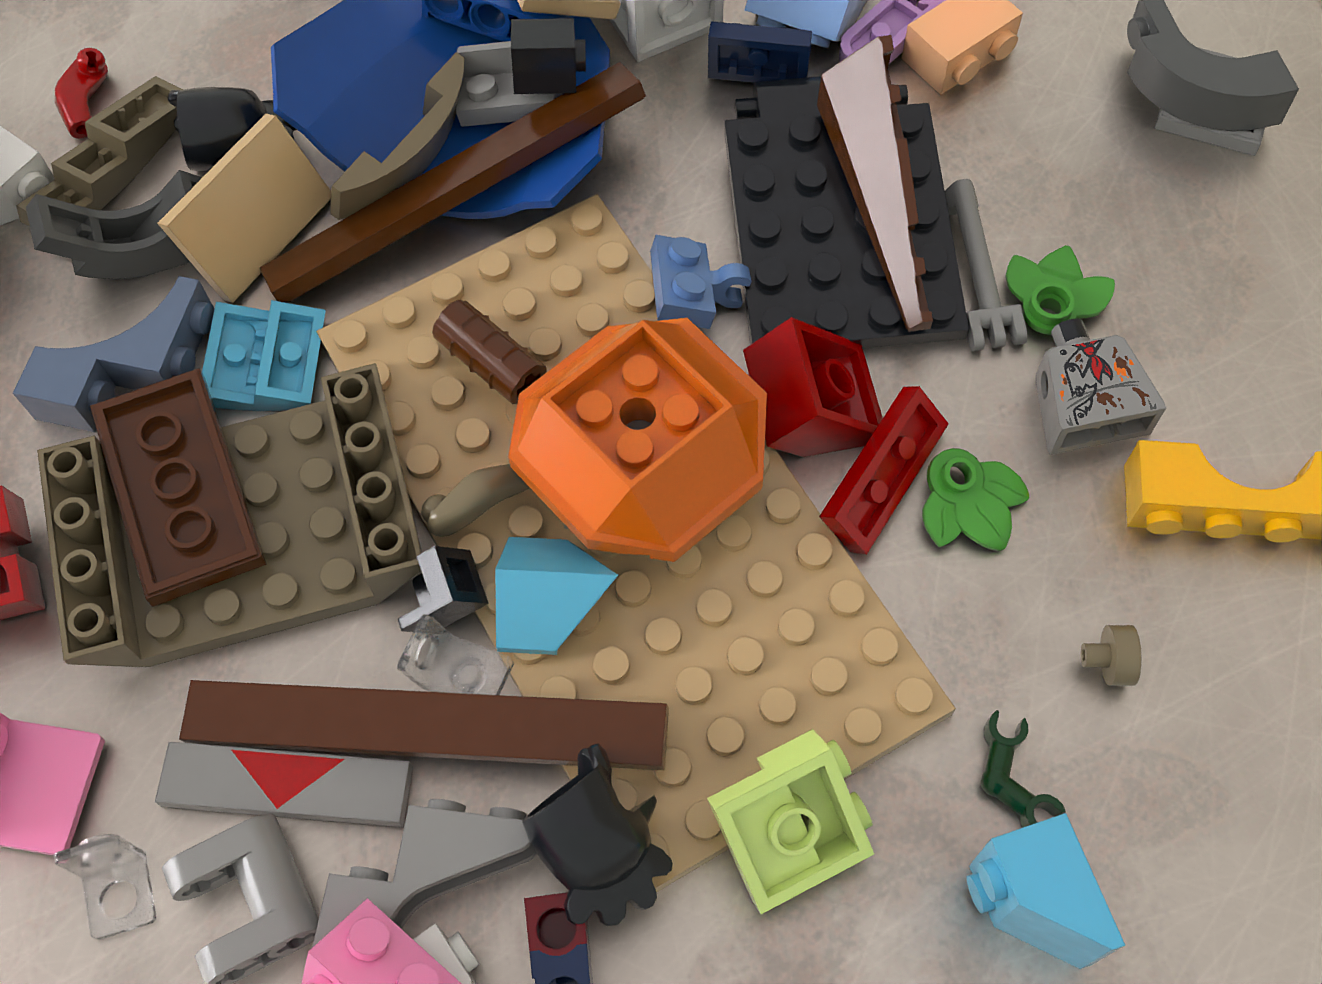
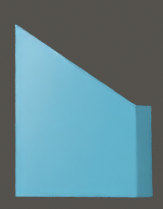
[495,537,618,655]

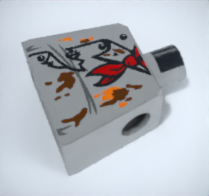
[1036,319,1166,455]

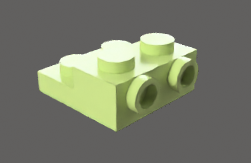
[707,729,874,914]

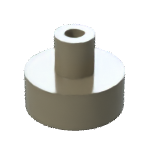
[1081,625,1142,686]

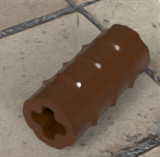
[432,300,547,404]

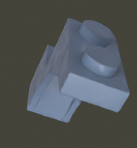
[13,276,215,432]

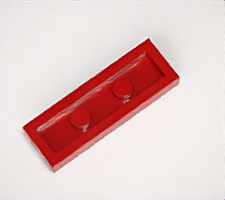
[819,386,949,555]

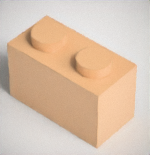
[902,0,1023,95]

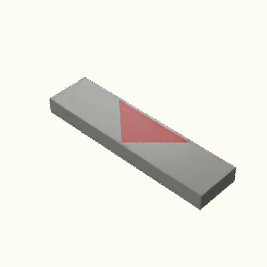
[155,742,413,827]

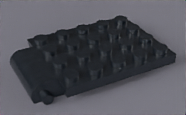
[724,76,969,348]

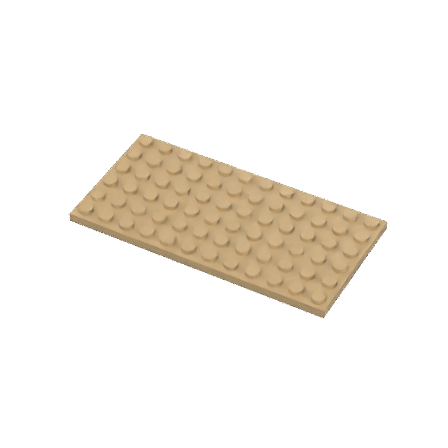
[316,194,956,892]

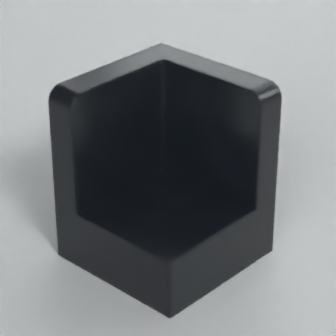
[398,546,489,633]

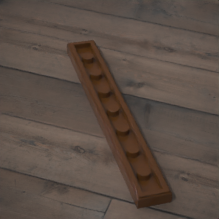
[260,62,646,303]
[179,680,669,770]

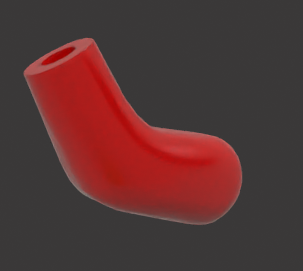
[55,48,108,139]

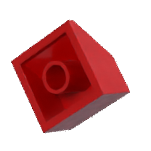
[743,317,883,457]

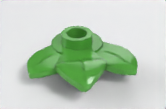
[1005,245,1115,335]
[922,448,1029,552]

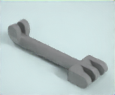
[945,179,1027,351]

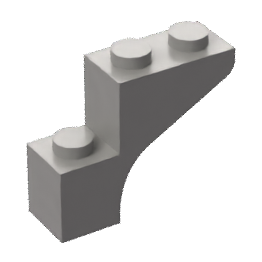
[312,799,537,948]

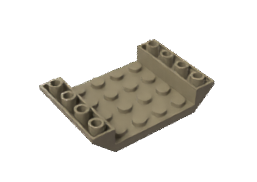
[37,363,422,667]

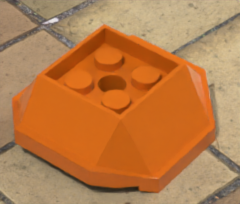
[508,318,767,562]

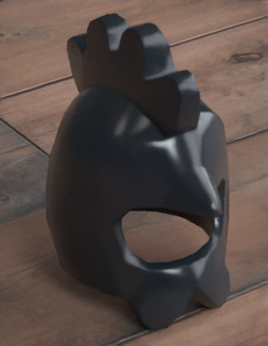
[167,87,297,172]
[522,743,673,926]

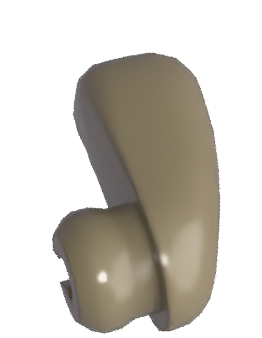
[421,464,529,537]

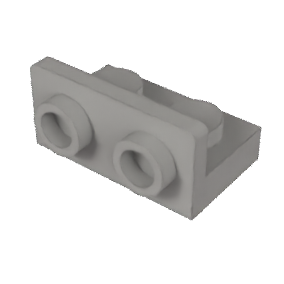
[455,41,563,127]

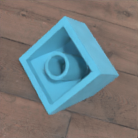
[967,813,1125,969]

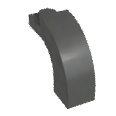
[1127,0,1299,131]
[26,170,202,279]

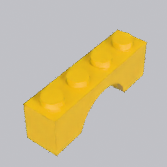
[1124,440,1322,542]

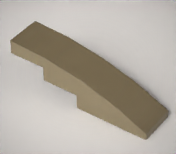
[16,76,183,227]

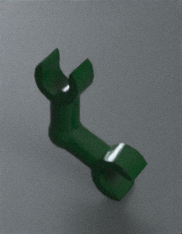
[981,710,1066,828]

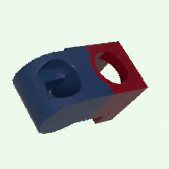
[524,892,593,984]

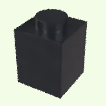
[511,18,586,94]

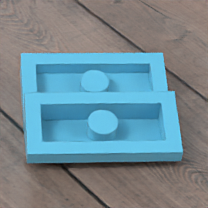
[202,300,326,411]

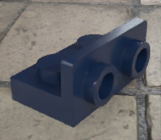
[708,21,812,83]

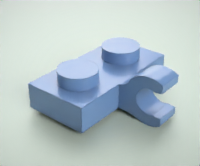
[650,235,752,329]

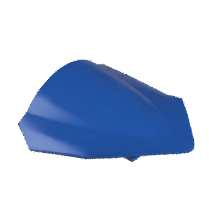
[271,0,611,219]

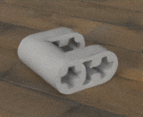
[162,814,319,984]

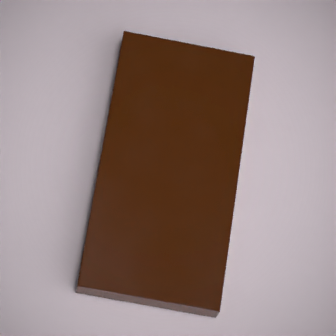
[90,368,267,607]

